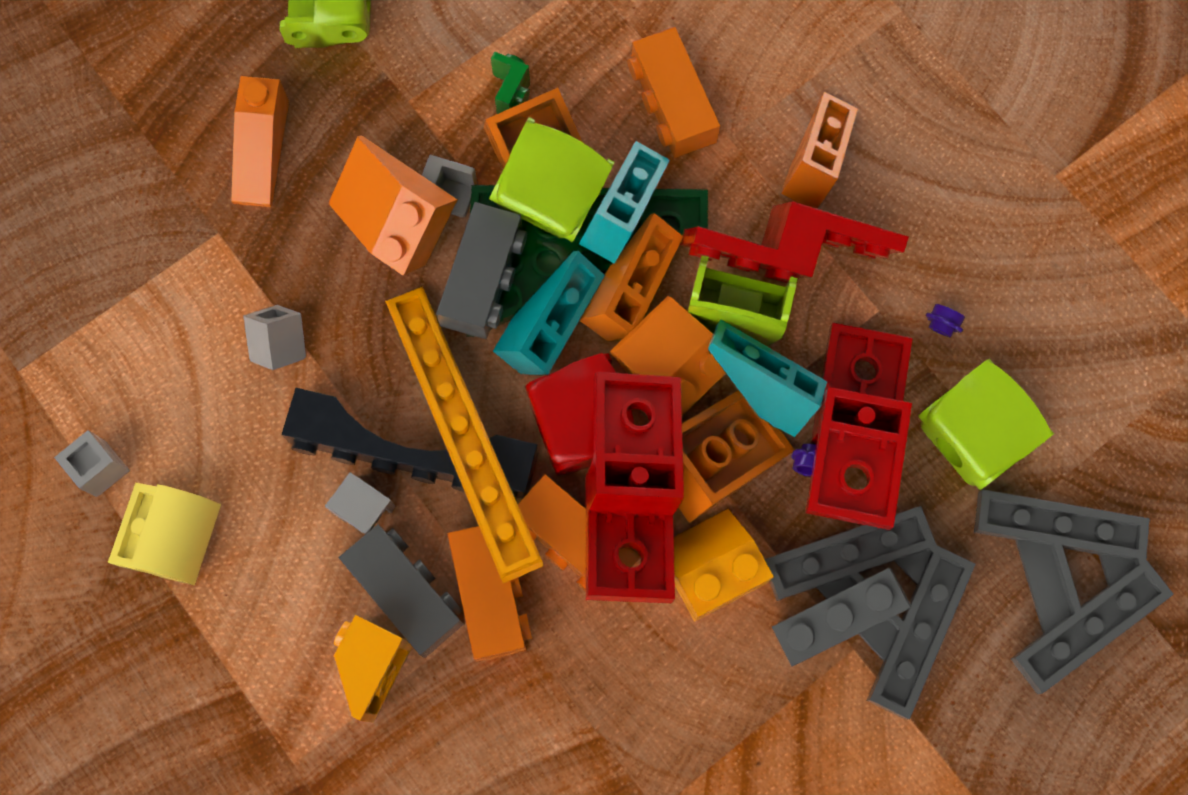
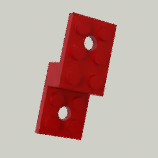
[680,201,909,283]
[805,323,913,530]
[586,372,684,604]

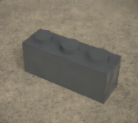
[436,202,528,340]
[338,524,464,658]
[772,568,912,667]

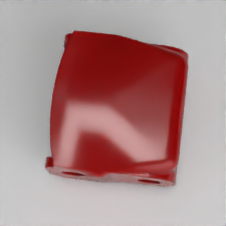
[525,353,634,476]

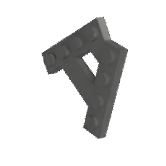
[974,489,1174,694]
[764,506,976,720]

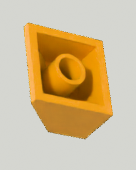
[674,509,774,622]
[334,615,413,723]

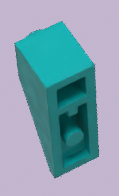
[579,141,670,264]
[493,251,605,375]
[708,320,827,437]

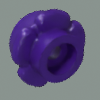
[926,304,965,338]
[792,444,816,477]

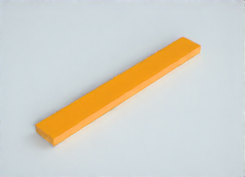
[385,286,543,583]

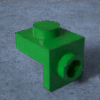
[491,52,530,114]

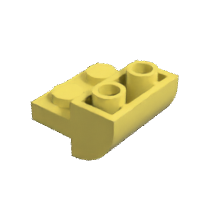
[108,483,221,585]

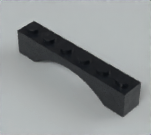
[281,388,539,500]

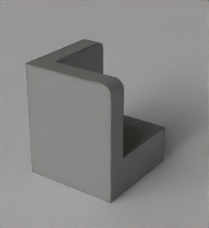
[422,155,478,217]
[243,305,306,370]
[54,430,130,497]
[325,472,396,534]

